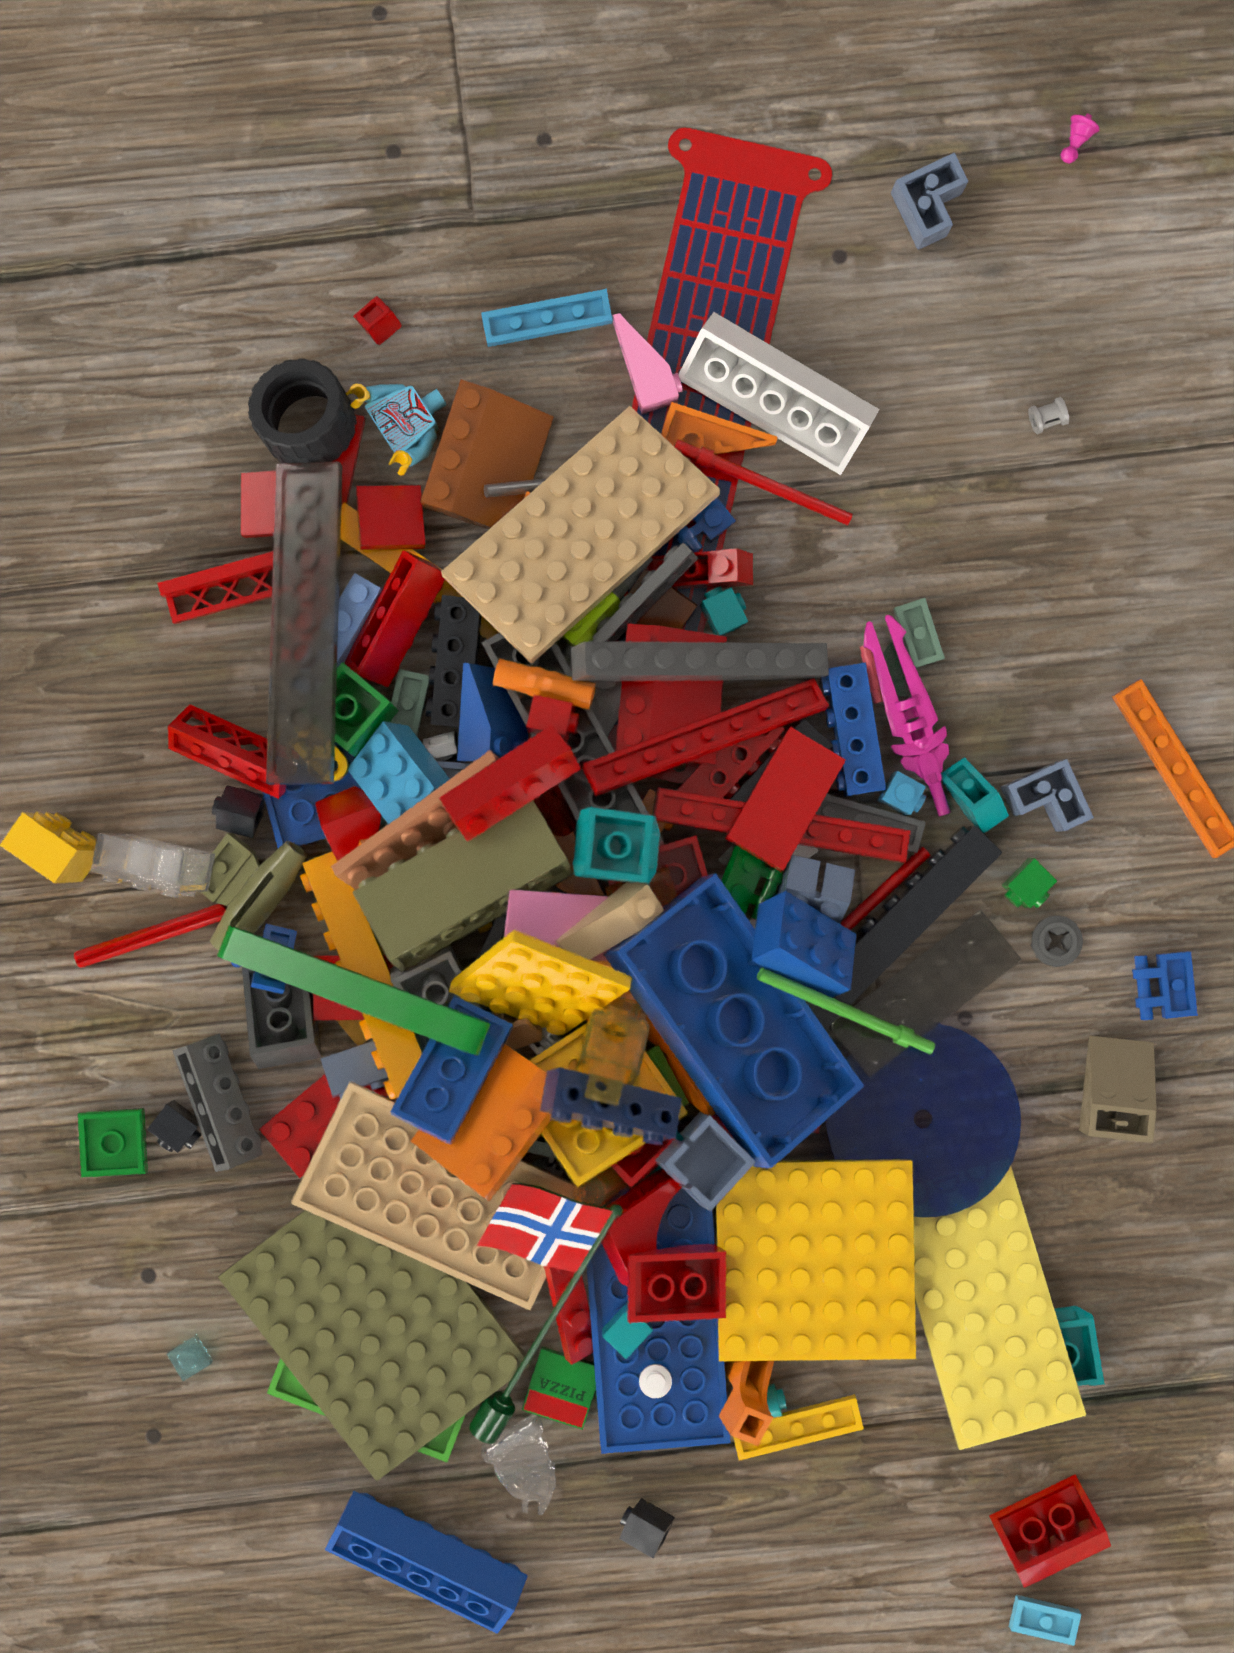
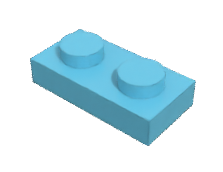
[1009,1595,1081,1646]

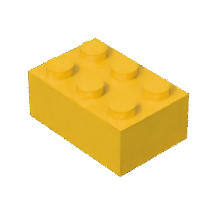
[0,811,104,883]

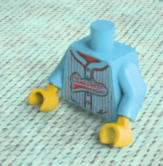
[346,384,447,476]

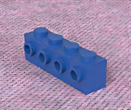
[820,662,886,797]

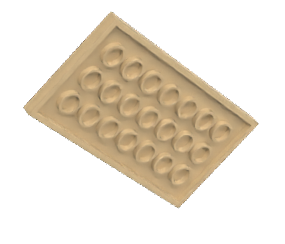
[441,406,720,664]
[291,1081,587,1310]

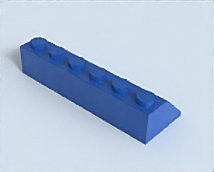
[325,1491,528,1634]

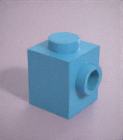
[877,771,926,816]

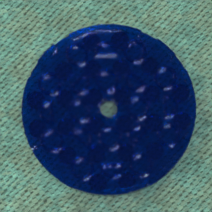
[826,1022,1021,1217]

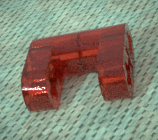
[533,784,576,837]

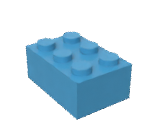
[347,721,450,824]

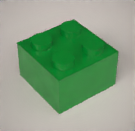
[300,662,399,758]

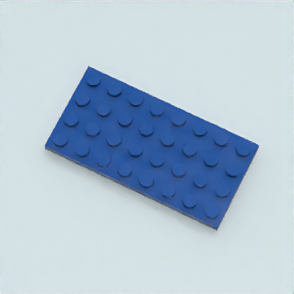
[583,1188,730,1454]

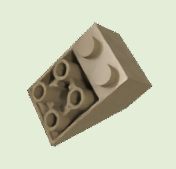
[1079,1035,1157,1143]

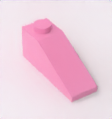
[613,313,683,414]

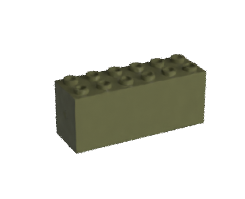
[353,800,574,972]

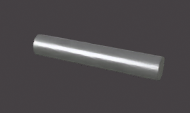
[484,479,546,498]

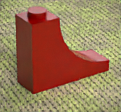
[601,1168,682,1287]

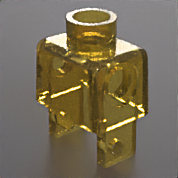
[573,997,650,1106]

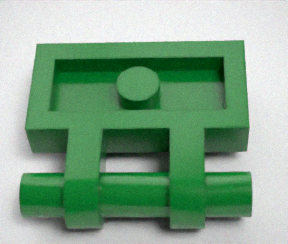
[721,845,784,920]

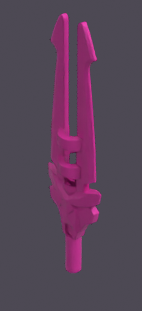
[863,614,951,816]

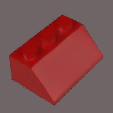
[989,1474,1111,1588]

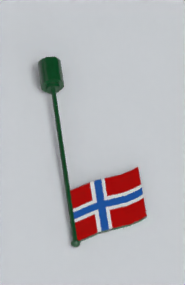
[469,1183,623,1444]

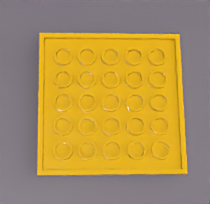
[716,1159,916,1361]

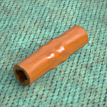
[493,659,596,710]

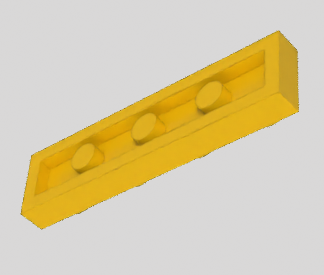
[733,1394,864,1461]

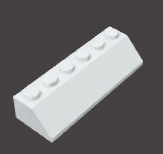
[678,312,880,475]

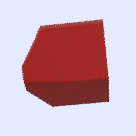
[315,786,382,861]

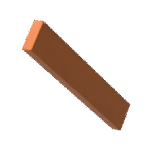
[1112,679,1234,858]

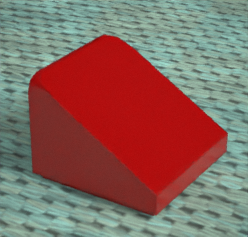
[353,296,402,345]

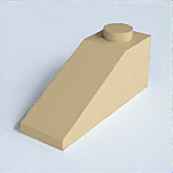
[556,882,664,960]

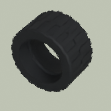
[248,358,357,470]

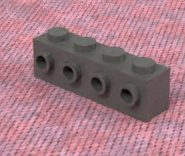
[172,1033,263,1172]

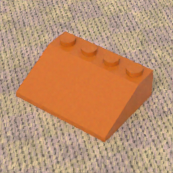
[411,1044,551,1202]

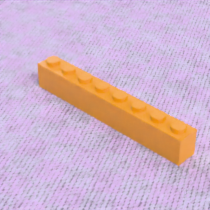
[300,852,422,1101]

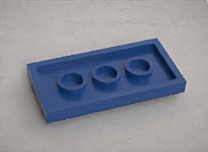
[390,996,513,1145]

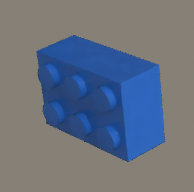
[751,891,856,998]

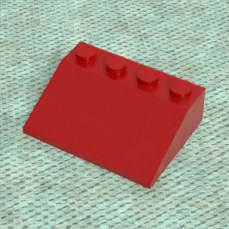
[615,624,727,765]

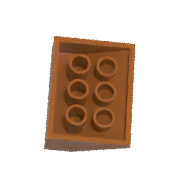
[420,379,554,530]

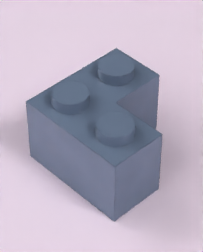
[891,152,968,250]
[1000,759,1094,832]

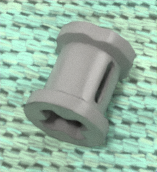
[1028,397,1069,434]

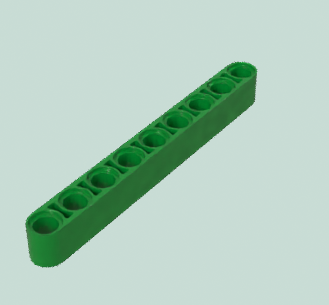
[217,925,490,1056]

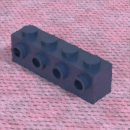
[540,1067,682,1145]

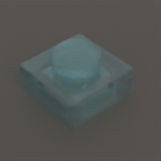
[166,1334,213,1381]

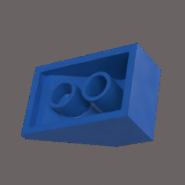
[457,663,528,763]

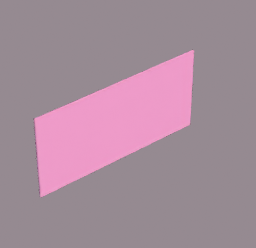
[504,890,612,961]

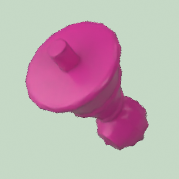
[1060,114,1100,164]

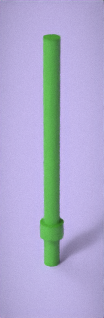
[757,967,935,1054]

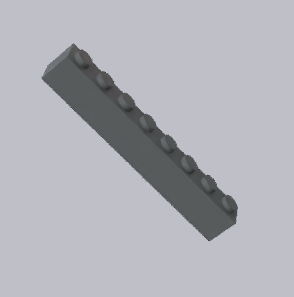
[571,642,829,681]

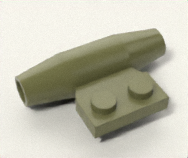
[190,833,307,951]

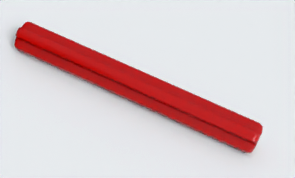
[74,904,227,968]

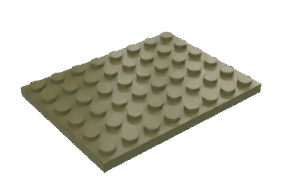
[218,1210,531,1481]

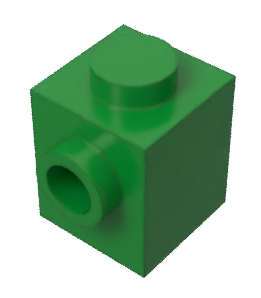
[1001,858,1057,909]

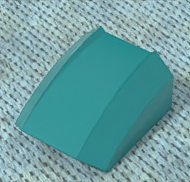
[572,807,660,883]
[1054,1306,1104,1386]

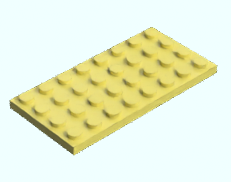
[913,1158,1086,1450]

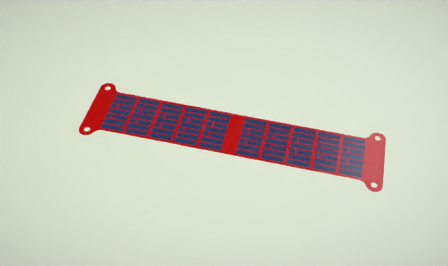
[571,128,832,783]

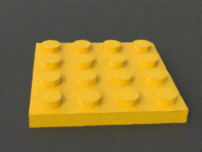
[449,930,632,1036]
[529,1006,688,1189]

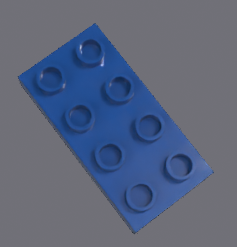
[603,873,864,1168]

